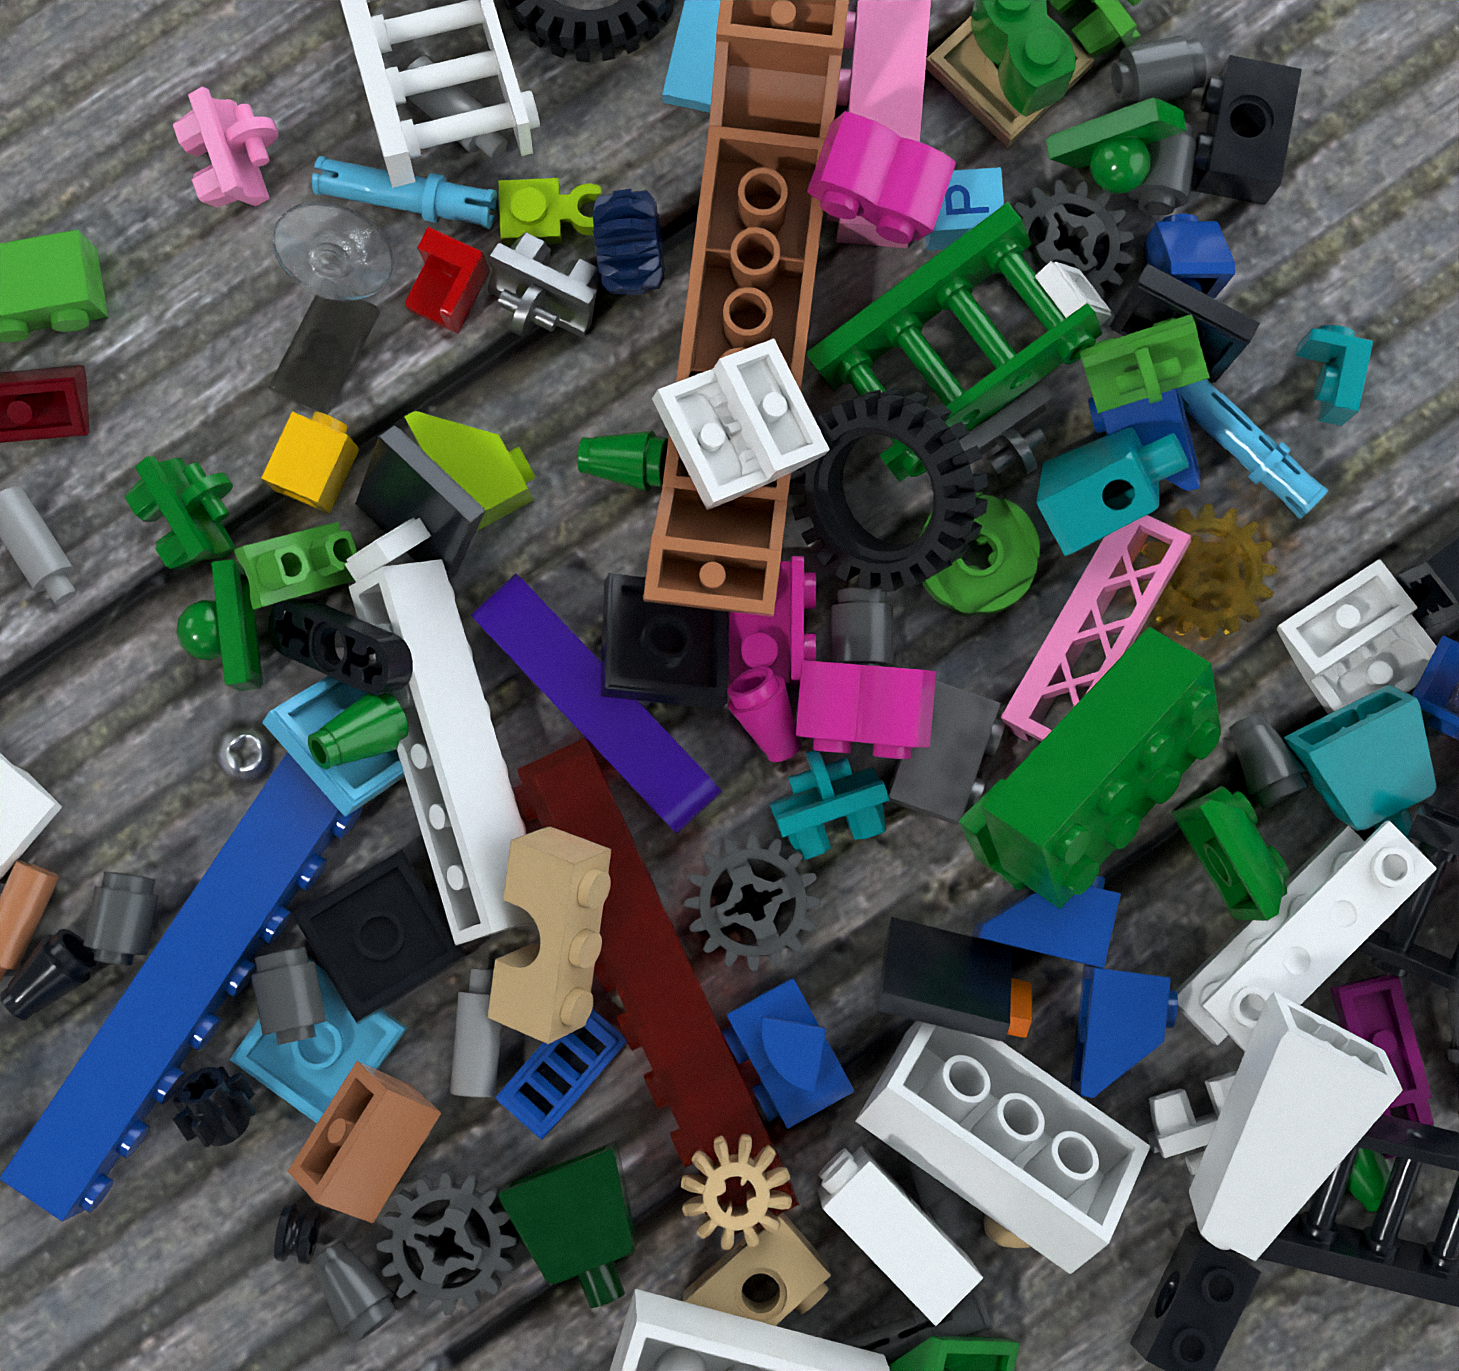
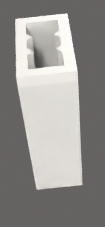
[1189,992,1403,1261]

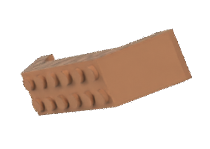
[643,0,849,617]

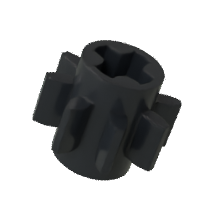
[173,1067,256,1148]

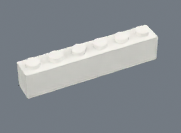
[349,559,534,946]

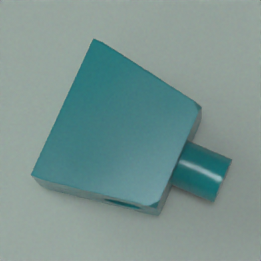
[1036,427,1189,556]
[1284,684,1437,840]

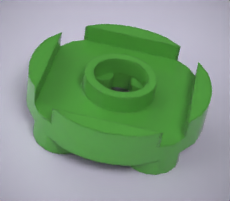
[918,492,1040,617]

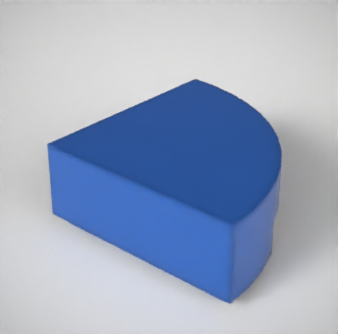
[761,1016,826,1093]

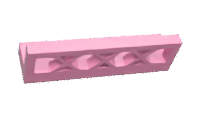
[1001,515,1191,743]

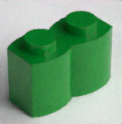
[971,0,1075,117]

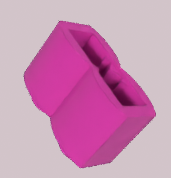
[807,111,956,244]
[796,660,936,759]

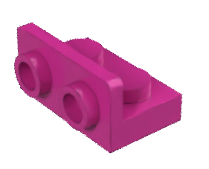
[729,556,816,686]

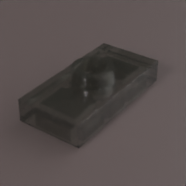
[268,281,380,415]

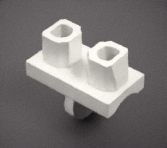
[1146,1071,1237,1175]

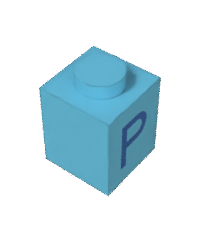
[925,167,1004,251]

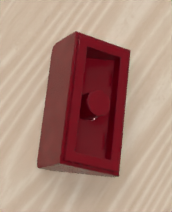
[0,365,90,443]

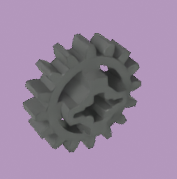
[1006,180,1134,304]
[685,834,821,971]
[377,1169,519,1315]

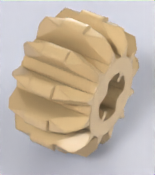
[681,1134,792,1250]

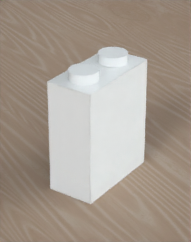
[817,1145,983,1326]

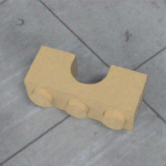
[487,826,612,1044]

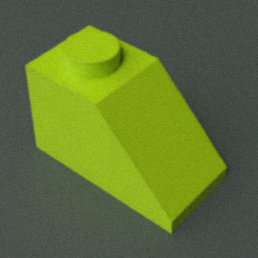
[404,411,536,532]

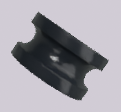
[274,1202,321,1265]

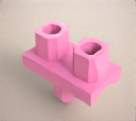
[173,86,278,208]

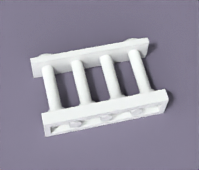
[340,0,540,188]
[1176,821,1437,1052]

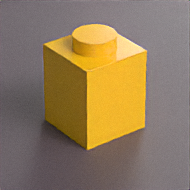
[261,411,360,514]

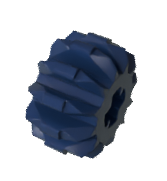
[592,189,665,296]

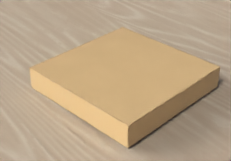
[926,15,1094,148]

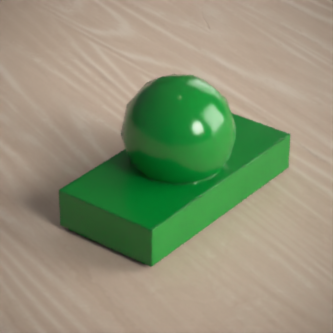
[1046,97,1186,194]
[176,559,263,691]

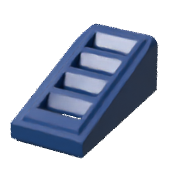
[495,1007,629,1140]

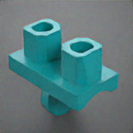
[769,750,890,860]

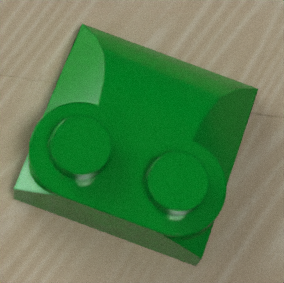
[1171,786,1291,921]

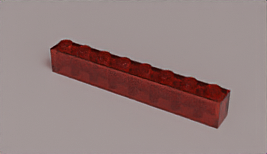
[513,738,800,1236]

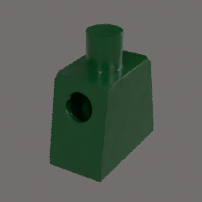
[498,1141,637,1308]

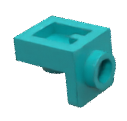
[1296,325,1373,426]

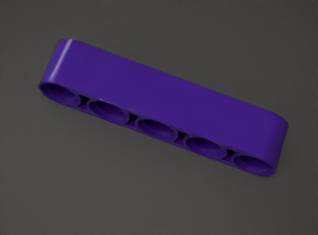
[471,573,722,834]

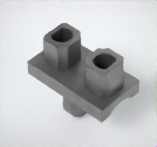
[487,232,600,338]
[959,382,1054,476]

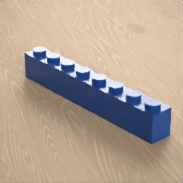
[0,752,362,1222]

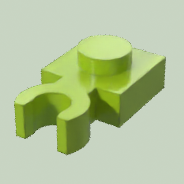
[498,178,602,246]

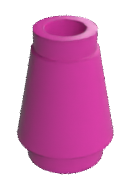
[727,667,802,762]

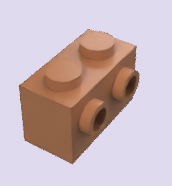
[287,1061,442,1223]

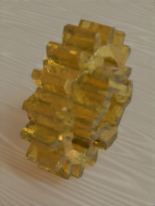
[1139,504,1277,640]

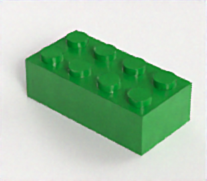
[981,627,1221,909]

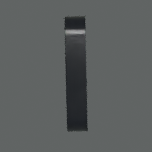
[268,599,413,694]

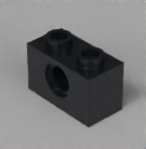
[1194,55,1302,205]
[1130,1229,1261,1371]

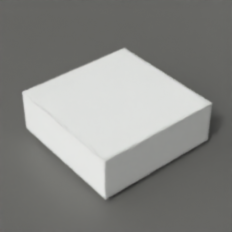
[1035,261,1112,326]
[345,517,431,582]

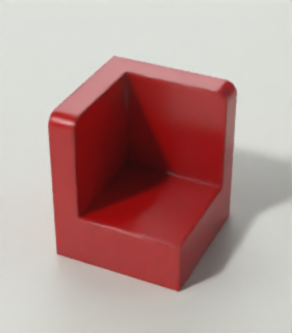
[405,227,490,334]

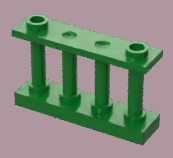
[806,202,1102,483]

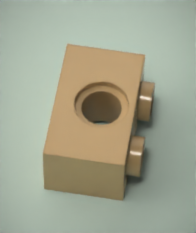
[683,1209,831,1326]

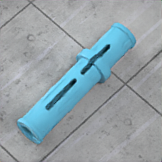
[312,156,498,229]
[1179,379,1329,519]

